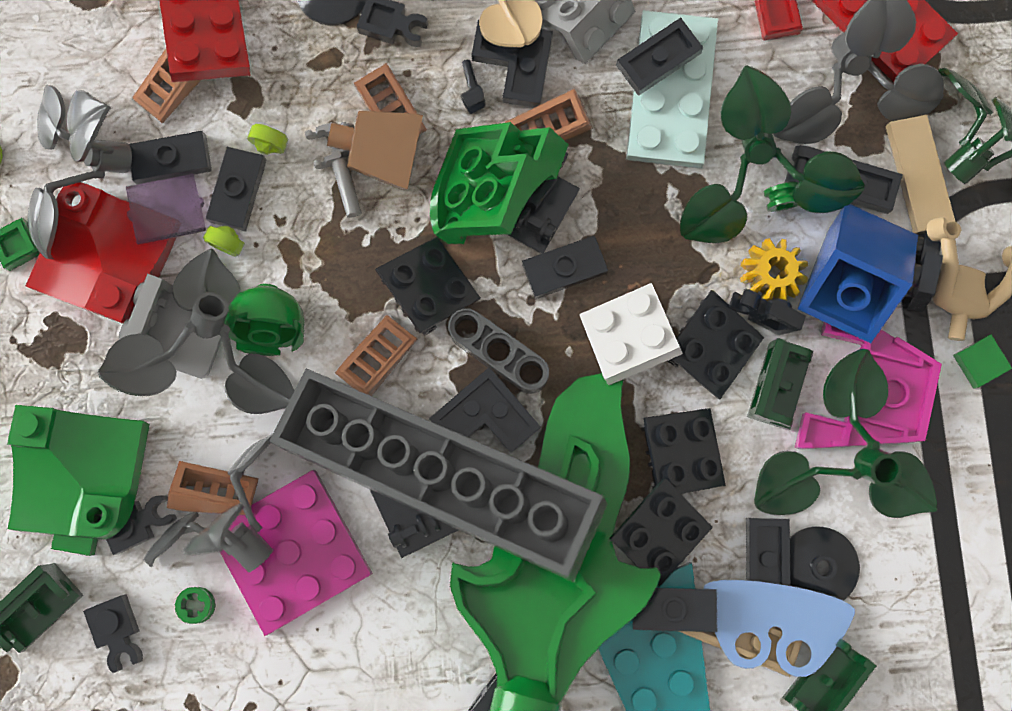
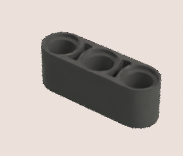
[448,308,549,394]

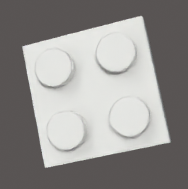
[579,283,683,385]

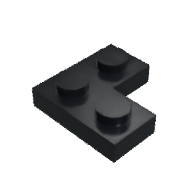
[471,20,553,108]
[904,228,943,312]
[429,367,541,453]

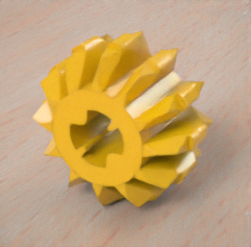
[740,238,808,301]

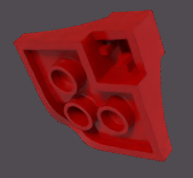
[25,182,182,324]

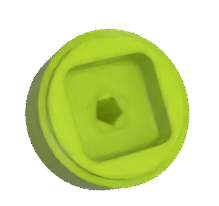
[247,124,288,155]
[203,226,245,257]

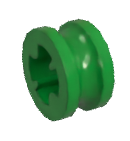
[763,182,799,212]
[175,587,216,624]

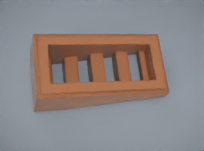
[132,49,201,124]
[354,63,427,135]
[505,89,593,141]
[335,315,418,396]
[167,461,259,515]

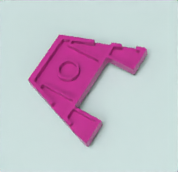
[794,322,942,449]

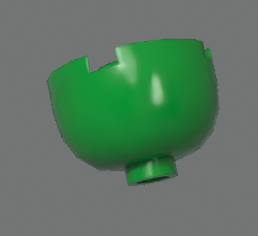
[224,284,304,356]

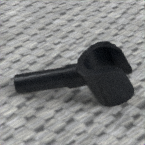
[460,59,486,114]

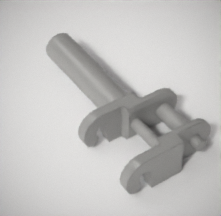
[305,122,362,218]

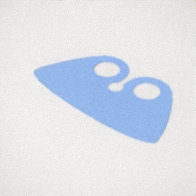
[704,580,855,677]

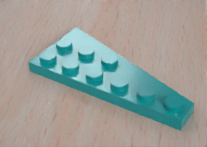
[598,562,710,711]

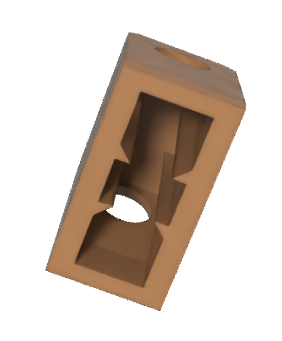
[327,111,423,190]

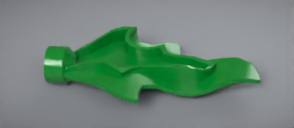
[450,373,661,711]

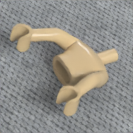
[927,217,1012,341]

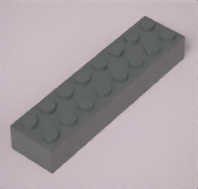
[269,368,608,582]

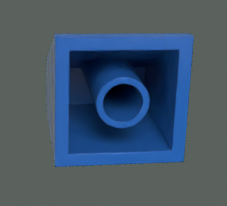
[798,204,918,343]

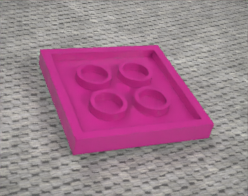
[220,470,373,636]

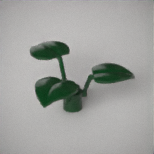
[680,65,865,243]
[938,68,1012,184]
[754,349,937,518]

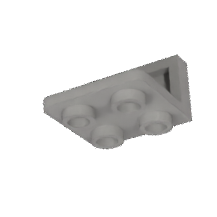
[535,0,636,64]
[119,274,222,379]

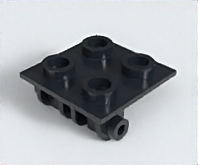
[506,177,580,254]
[375,237,481,336]
[667,290,765,400]
[641,408,726,494]
[609,477,713,587]
[369,489,459,558]

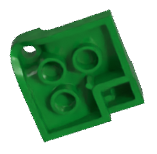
[430,122,569,244]
[7,405,150,539]

